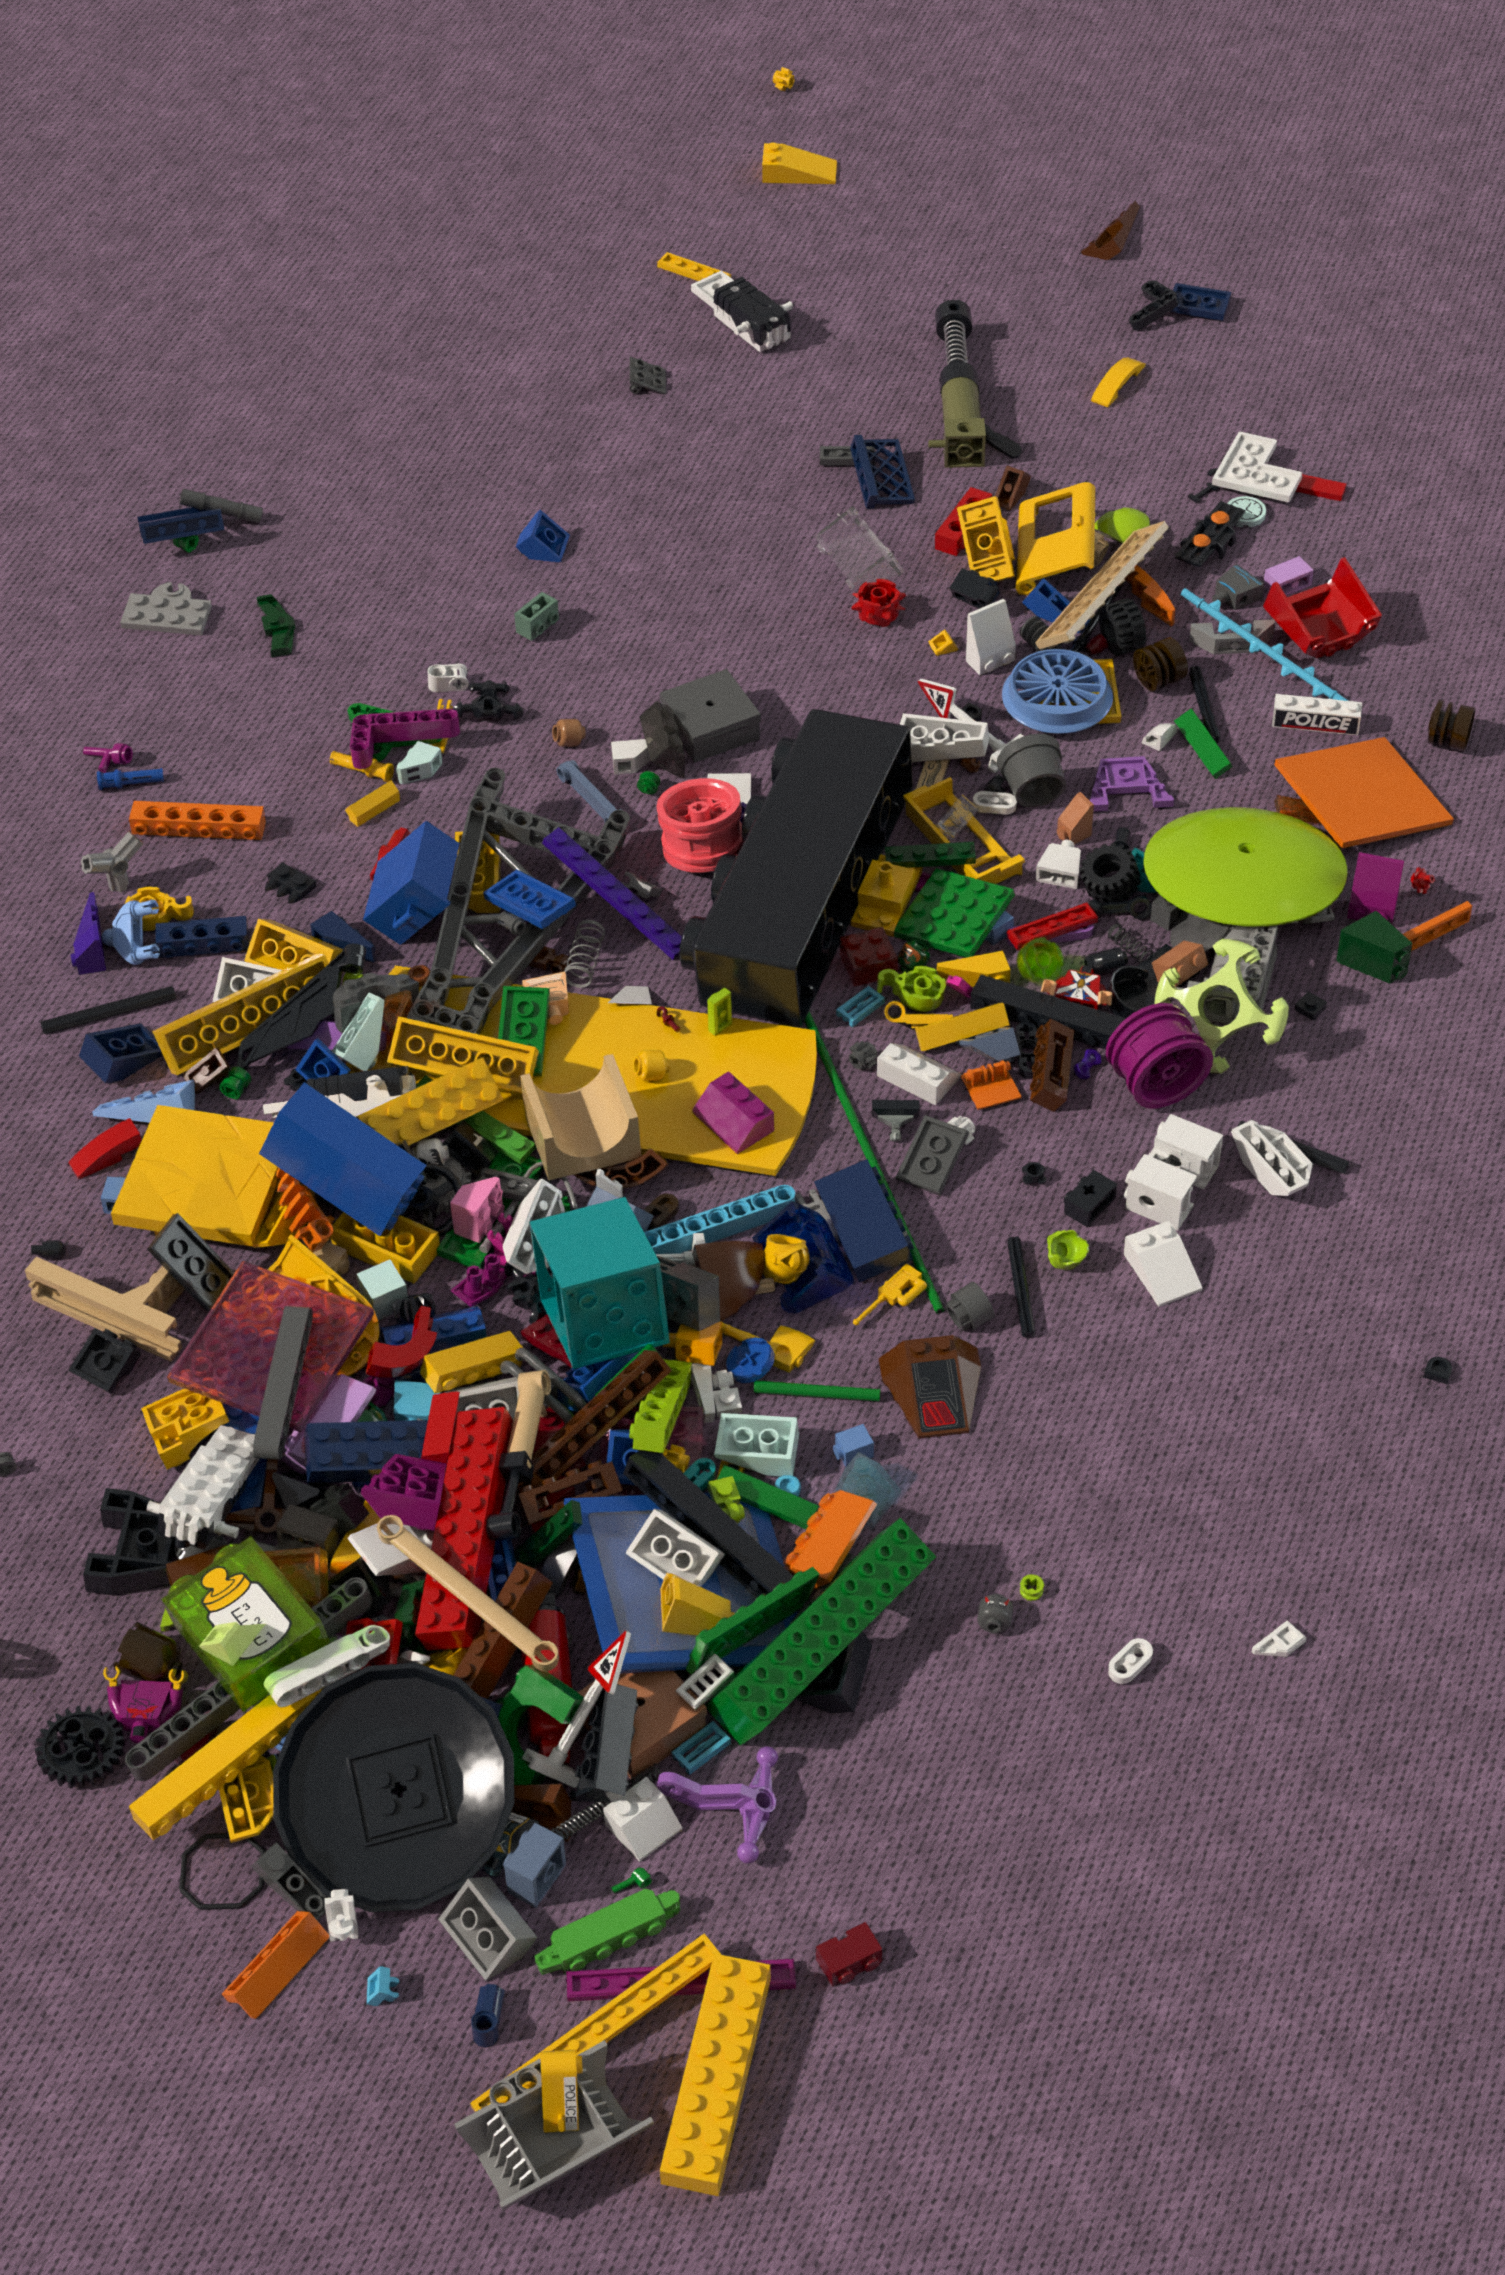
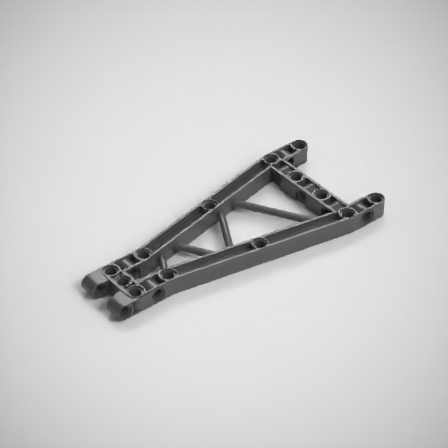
[406,767,630,1035]

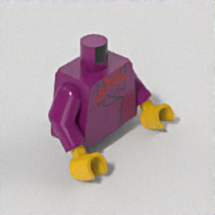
[103,1666,188,1743]

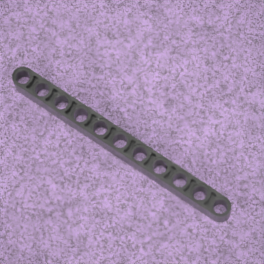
[125,1577,372,1781]

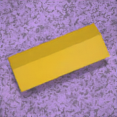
[345,780,400,827]

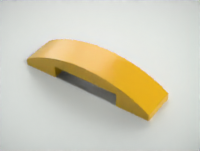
[1091,357,1146,407]

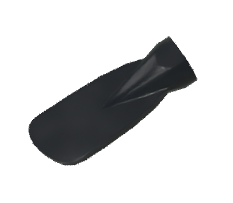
[985,424,1022,459]

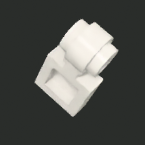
[712,1370,742,1417]

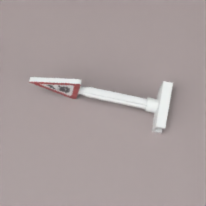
[917,679,1024,773]
[522,1631,631,1788]

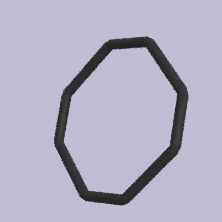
[179,1833,266,1910]

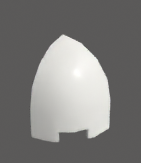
[1142,723,1177,751]

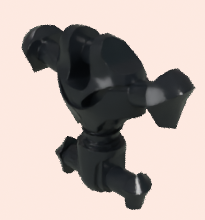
[454,680,524,719]
[504,1262,553,1324]

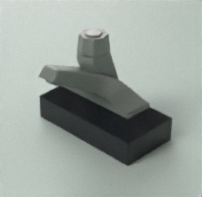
[872,1100,920,1142]

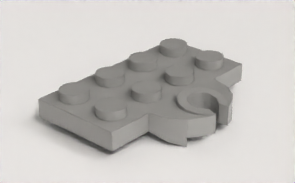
[120,582,212,635]

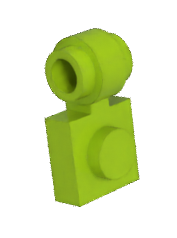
[707,1476,745,1523]

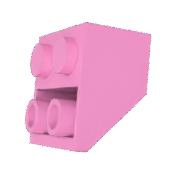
[450,1177,504,1243]

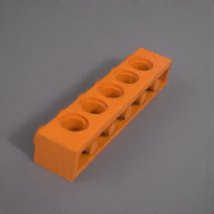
[129,801,266,840]

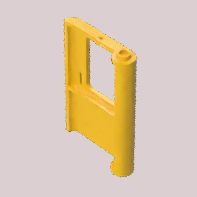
[1016,482,1096,595]

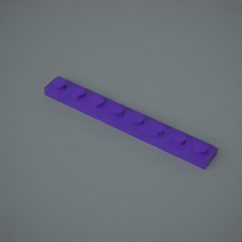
[542,827,682,960]

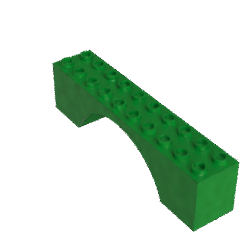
[704,1518,936,1746]

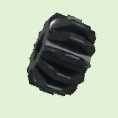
[393,1293,436,1325]

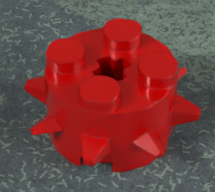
[852,579,906,627]

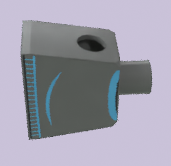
[1212,564,1264,610]

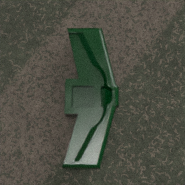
[256,594,296,658]

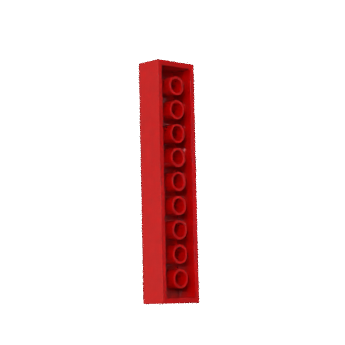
[415,1407,513,1651]

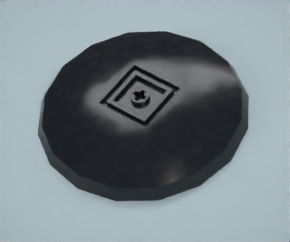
[273,1663,514,1912]

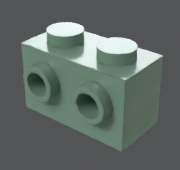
[514,592,559,641]

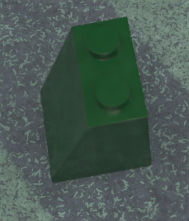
[1336,911,1413,984]

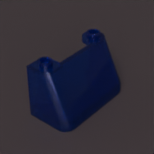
[752,1201,854,1314]

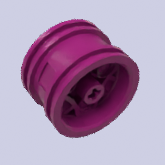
[1106,1003,1213,1109]

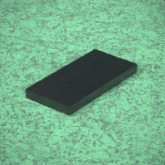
[1107,944,1200,1010]
[147,1213,242,1317]

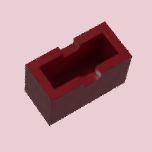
[816,1922,882,1987]

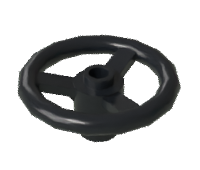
[402,1164,462,1237]

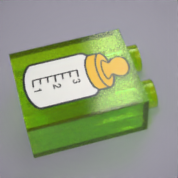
[161,1536,331,1712]

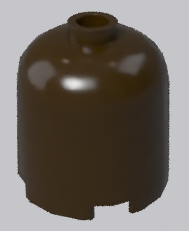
[113,1622,183,1682]

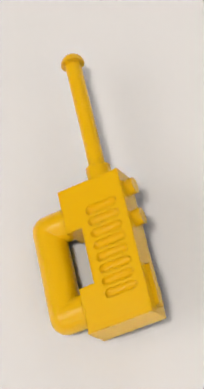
[853,1263,927,1326]

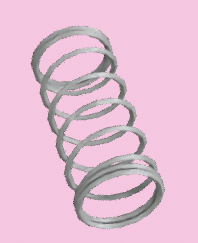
[564,920,605,988]

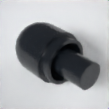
[31,1240,66,1259]

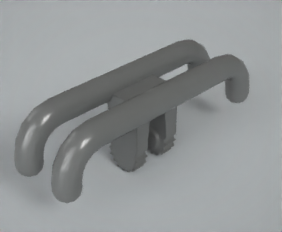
[500,1348,587,1425]

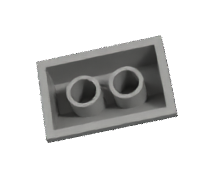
[438,1877,538,1981]

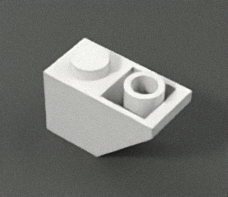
[611,738,655,775]

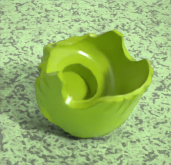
[1047,1230,1089,1271]

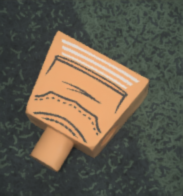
[522,972,569,1025]

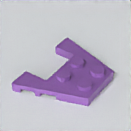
[1090,756,1174,812]

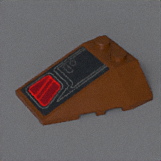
[878,1335,981,1439]

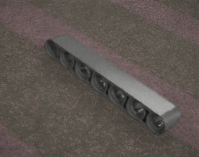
[253,1306,313,1460]

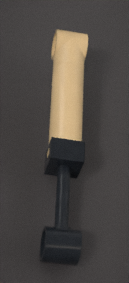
[486,1370,551,1541]

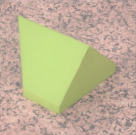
[199,1622,265,1666]

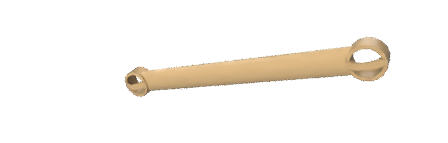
[377,1515,559,1671]

